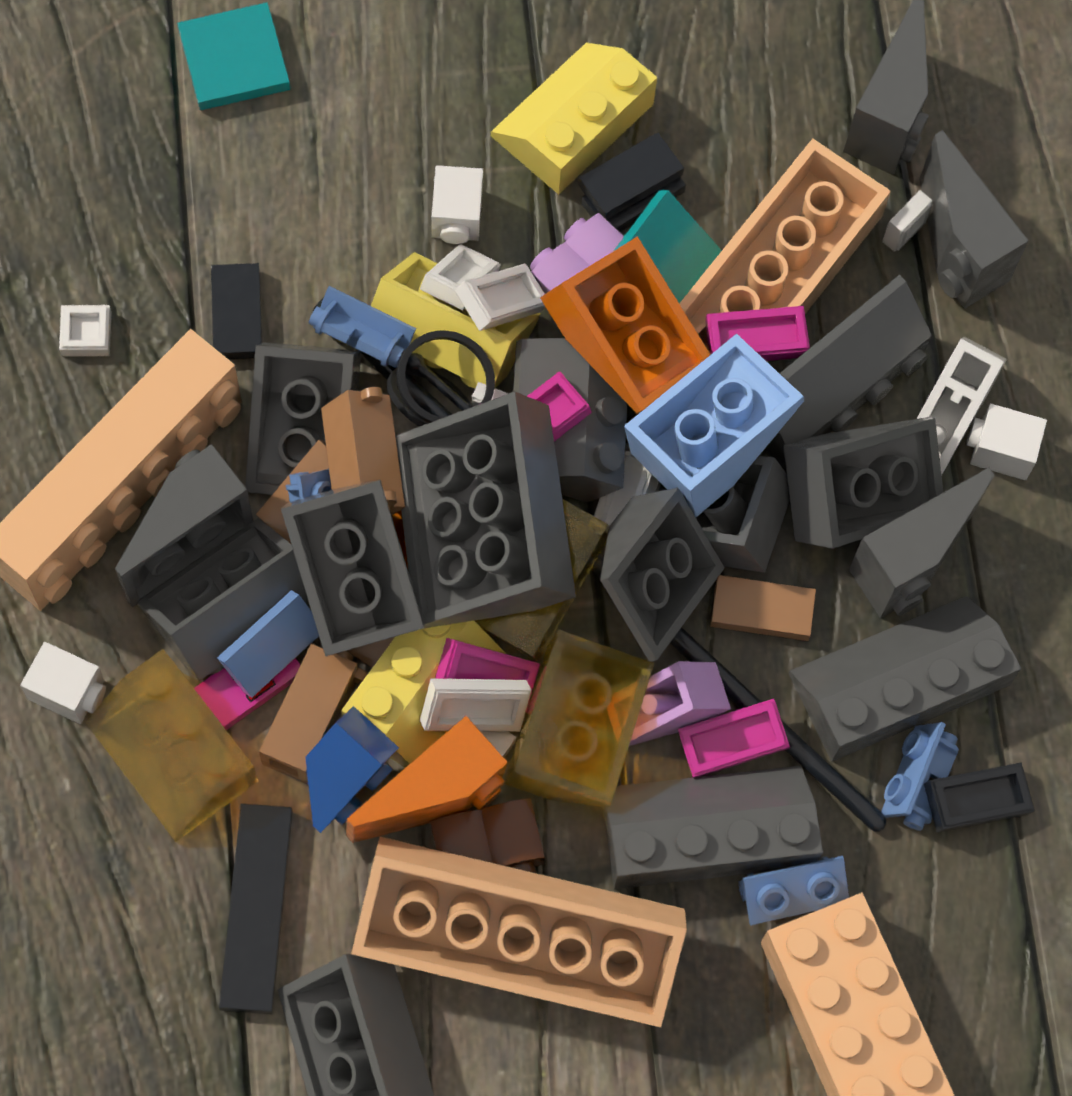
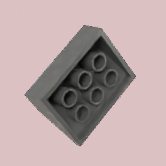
[395,392,576,629]

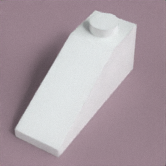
[917,337,1007,476]

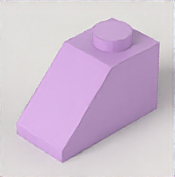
[605,661,731,747]

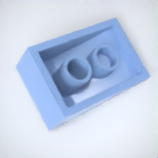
[624,334,804,517]

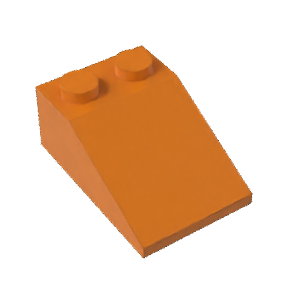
[540,236,710,413]
[346,716,508,843]

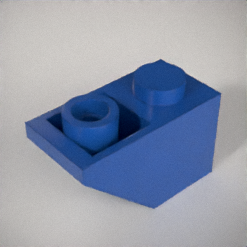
[305,706,399,833]

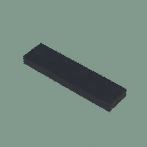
[219,803,293,1015]

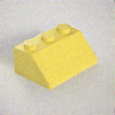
[491,43,657,195]
[371,252,541,388]
[341,620,506,768]

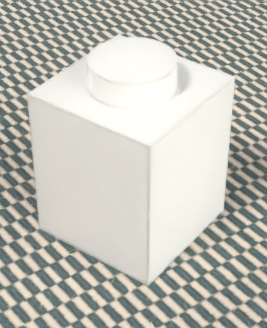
[431,165,483,244]
[966,403,1047,480]
[20,641,106,724]

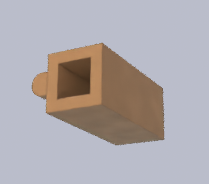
[321,387,405,516]
[259,644,368,784]

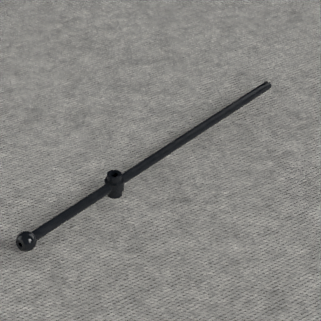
[312,298,886,832]

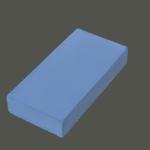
[217,590,319,698]

